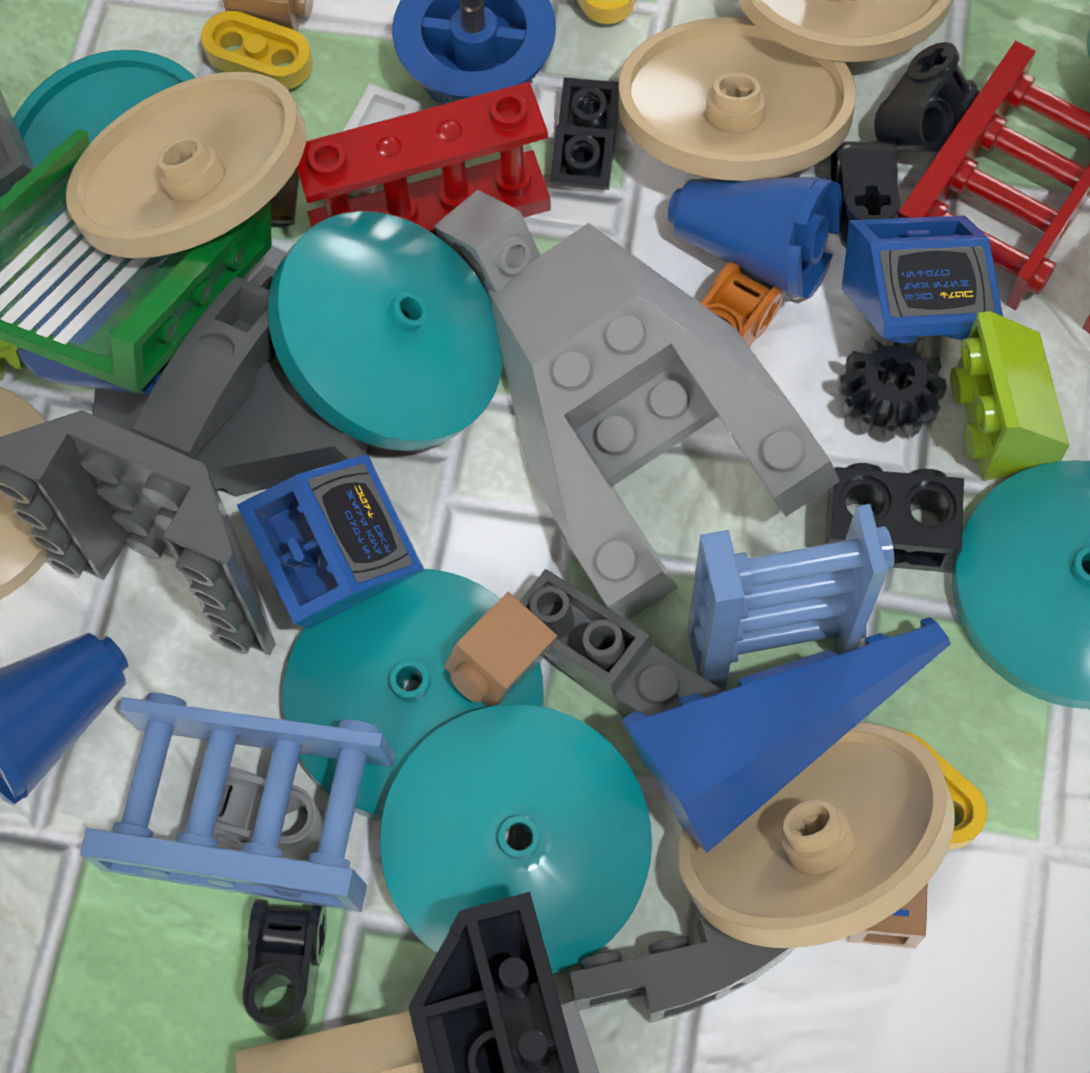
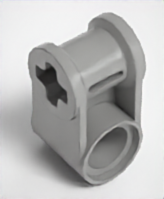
[213,766,325,860]

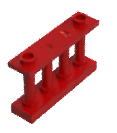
[897,40,1090,310]
[296,81,551,237]

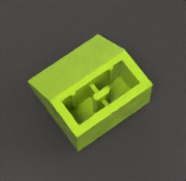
[950,311,1070,481]

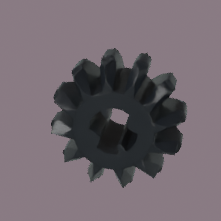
[838,336,947,442]

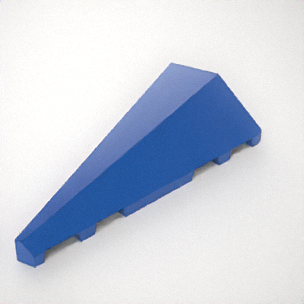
[622,617,951,853]

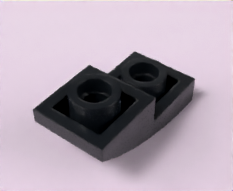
[550,77,619,190]

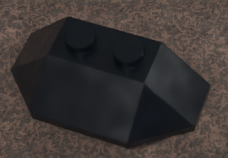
[408,892,579,1073]

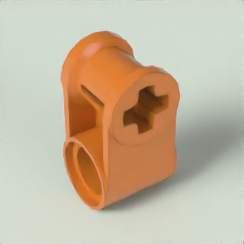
[701,261,785,347]

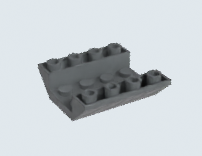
[0,410,276,655]

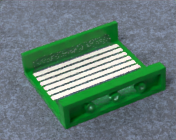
[0,129,272,394]

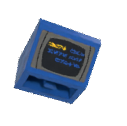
[841,216,1003,343]
[237,454,425,628]

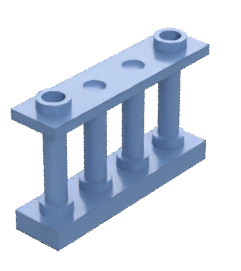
[687,504,894,687]
[79,693,396,912]

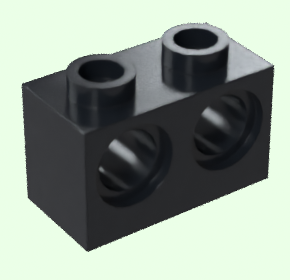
[825,463,964,573]

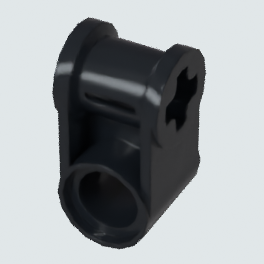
[874,42,980,152]
[830,140,900,248]
[242,899,327,1039]

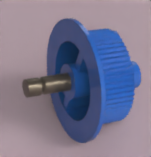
[392,0,556,105]

